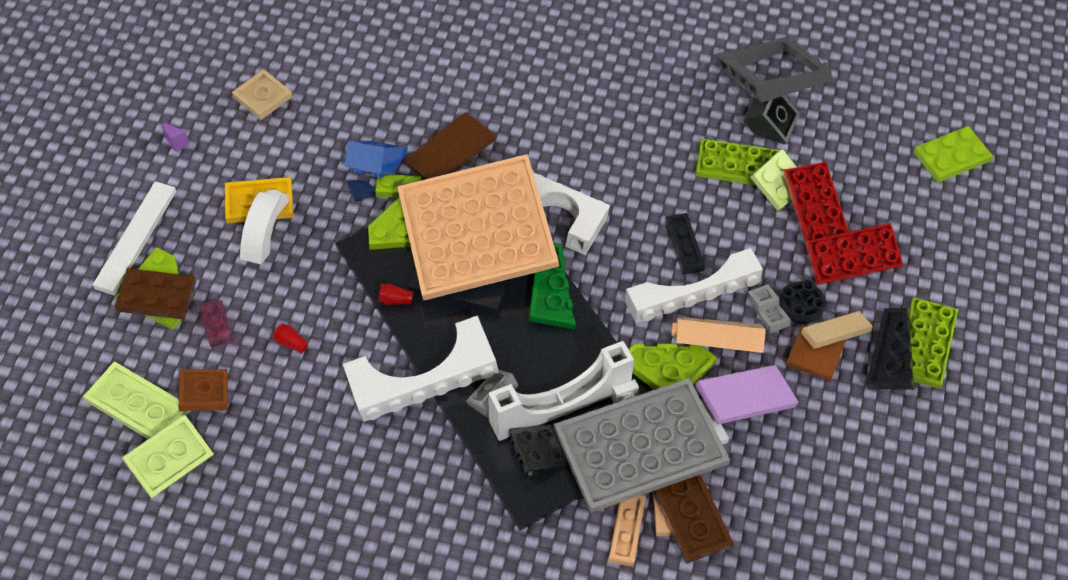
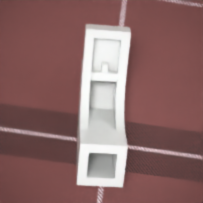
[240,190,289,264]

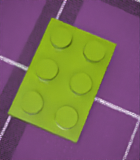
[913,126,993,183]

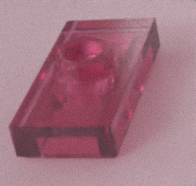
[200,300,233,348]

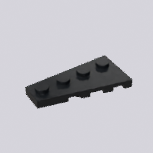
[866,308,914,390]

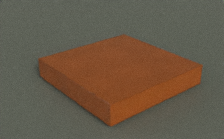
[786,325,846,382]
[178,369,228,411]

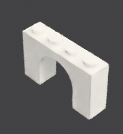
[533,172,610,255]

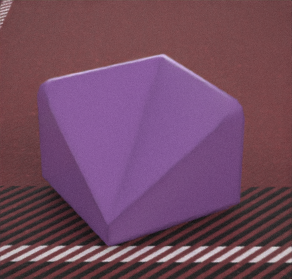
[162,123,189,152]

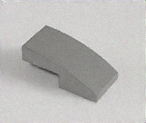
[748,284,791,333]

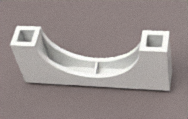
[343,316,499,422]
[489,341,634,441]

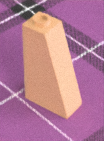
[671,317,766,353]

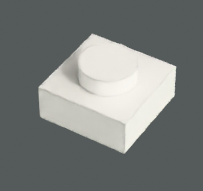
[611,379,639,404]

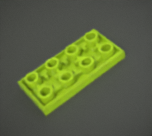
[695,139,787,186]
[909,297,959,389]

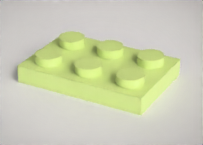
[122,415,214,499]

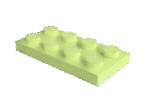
[83,361,190,439]

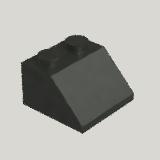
[743,96,800,144]

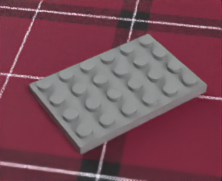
[554,379,730,513]

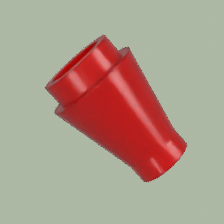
[378,282,413,305]
[272,323,309,354]

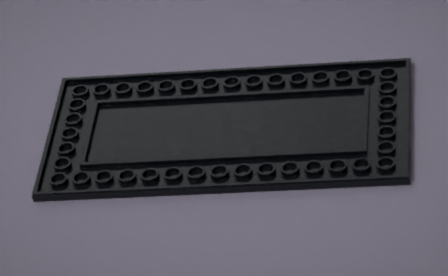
[335,228,653,531]

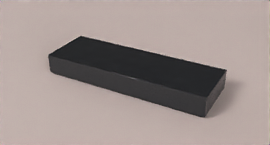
[665,213,705,275]

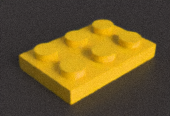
[225,177,294,223]

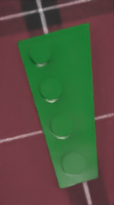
[528,242,576,329]

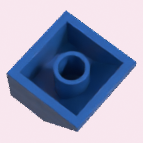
[345,141,408,178]

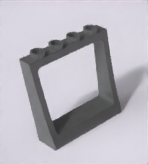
[717,37,833,103]

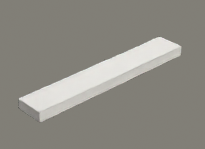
[93,181,176,296]

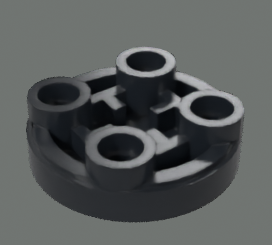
[779,279,826,324]

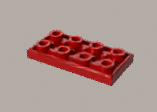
[783,161,849,242]
[805,223,904,286]

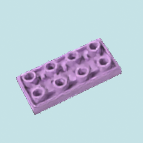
[696,365,799,424]

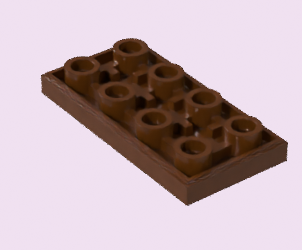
[404,112,496,180]

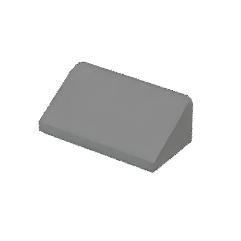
[466,369,518,417]

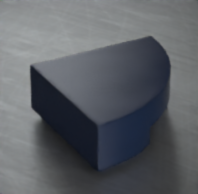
[347,180,376,202]

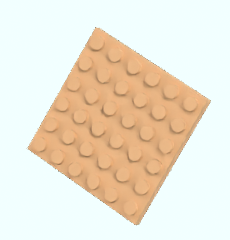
[397,154,559,300]

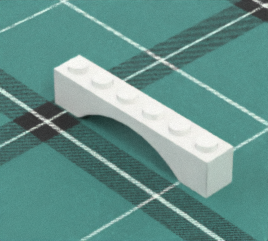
[625,248,763,323]

